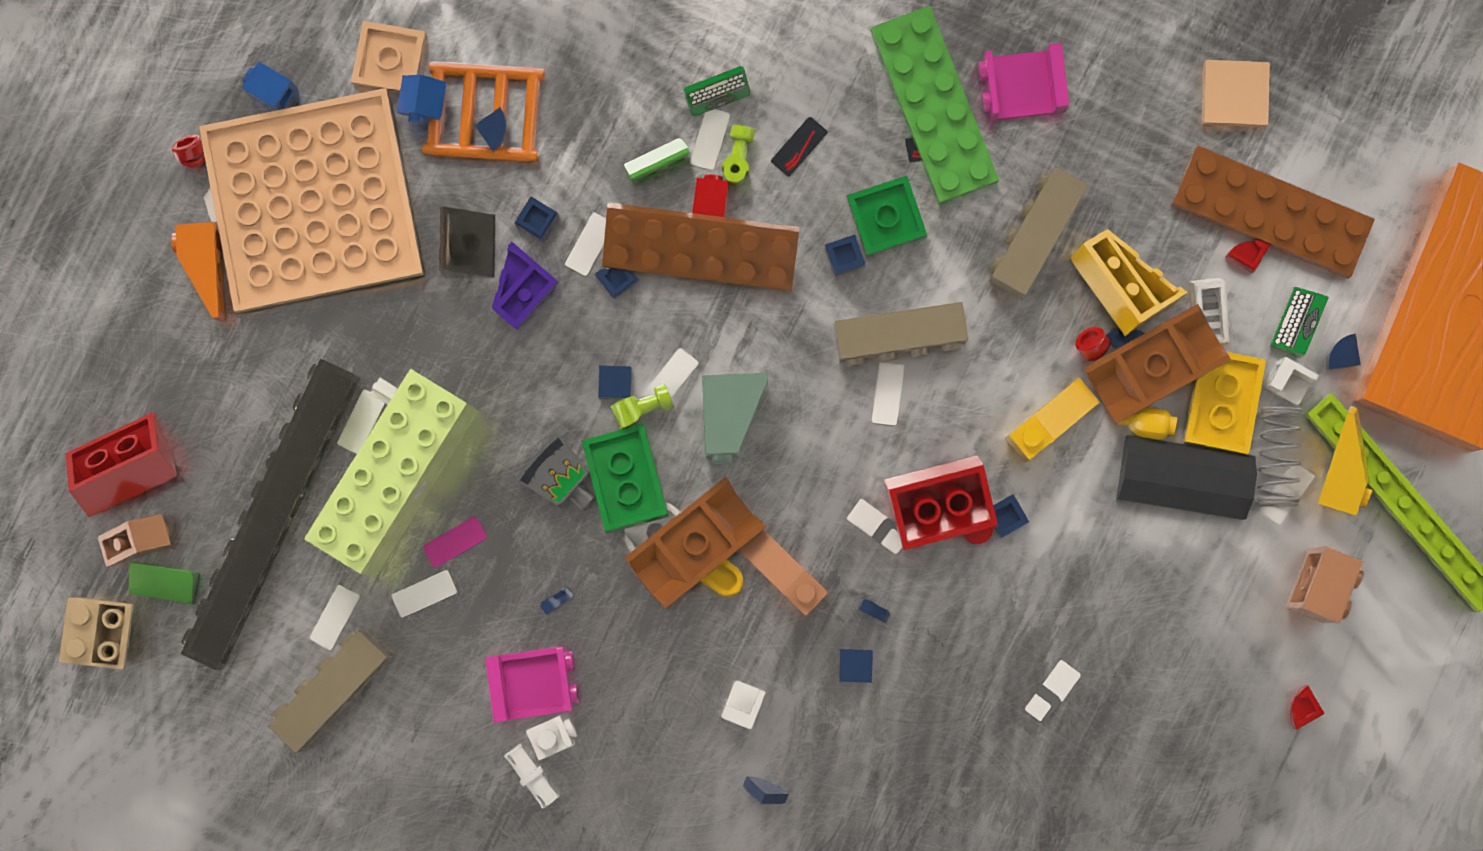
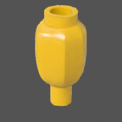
[1118,407,1177,440]

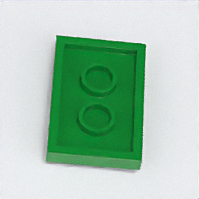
[581,423,669,534]

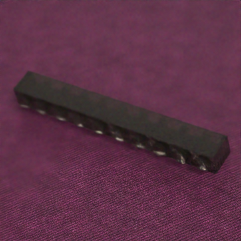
[181,359,361,670]

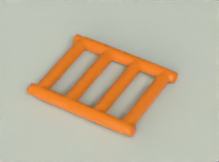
[422,62,545,162]

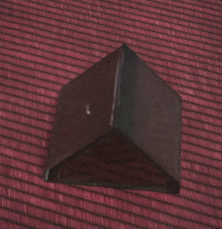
[439,206,495,278]

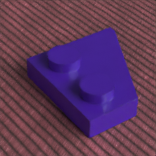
[492,241,559,330]

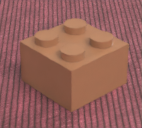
[1286,547,1364,623]

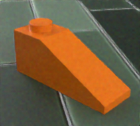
[171,222,226,322]

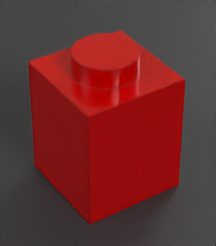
[692,174,729,217]

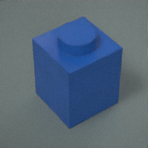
[242,61,298,111]
[397,74,447,125]

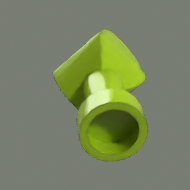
[721,125,756,187]
[610,384,674,430]

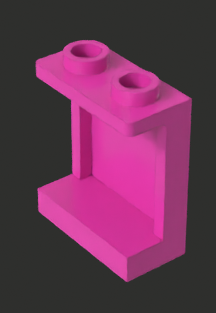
[485,646,579,723]

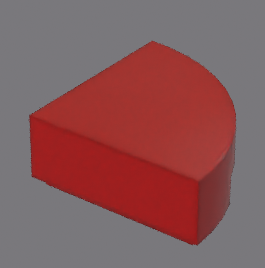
[1225,240,1271,273]
[1290,685,1325,730]

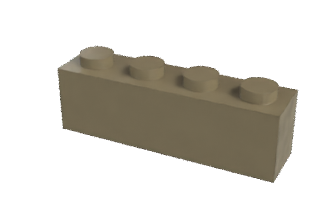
[988,166,1089,300]
[834,302,969,367]
[268,630,392,753]

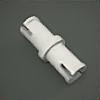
[504,743,559,809]

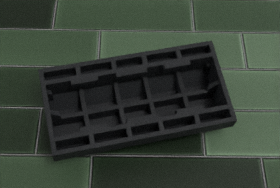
[1116,435,1257,520]

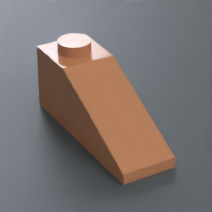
[738,530,828,616]

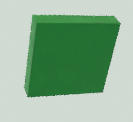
[846,175,927,257]

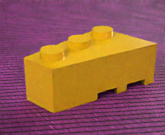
[1070,229,1188,336]

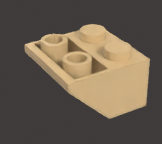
[59,597,134,670]

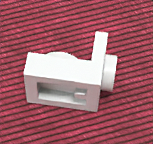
[526,714,578,760]

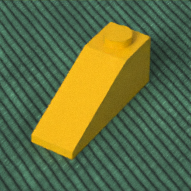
[1005,377,1100,462]
[1318,406,1372,516]

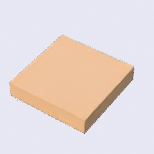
[351,21,427,93]
[1202,60,1270,128]

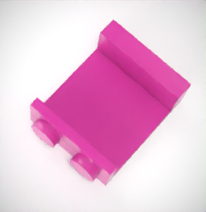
[978,43,1069,121]

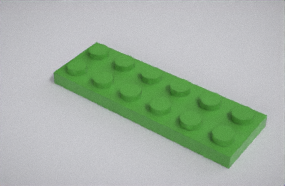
[870,5,999,204]

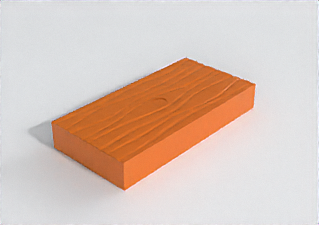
[1352,162,1483,452]

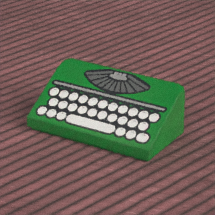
[684,66,750,117]
[1270,287,1329,358]

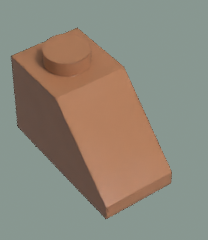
[98,514,171,567]

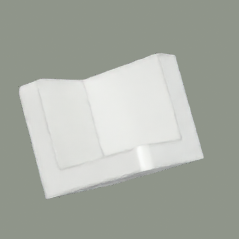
[1263,357,1319,406]
[721,681,766,730]

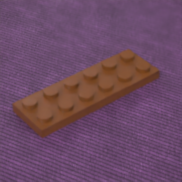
[1171,145,1375,279]
[602,203,800,291]

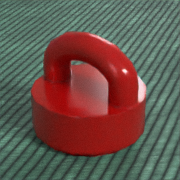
[171,135,206,168]
[1075,327,1110,361]

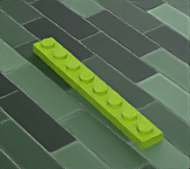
[1304,393,1483,612]

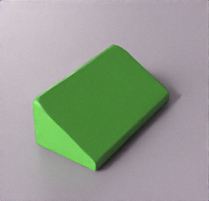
[625,139,690,186]
[129,562,199,604]

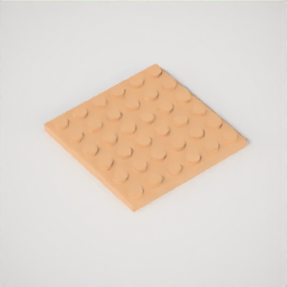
[199,88,424,313]

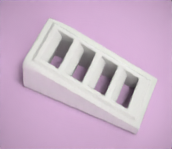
[1189,278,1230,344]

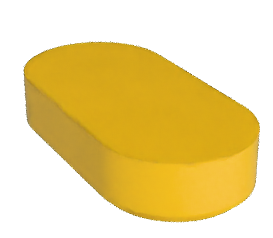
[701,560,743,596]

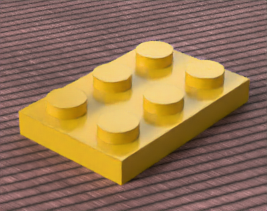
[1183,352,1266,455]

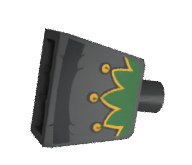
[515,433,596,511]

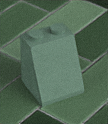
[702,373,768,464]

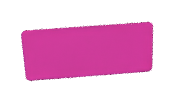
[423,516,487,568]

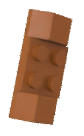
[1084,304,1231,424]
[625,477,766,609]

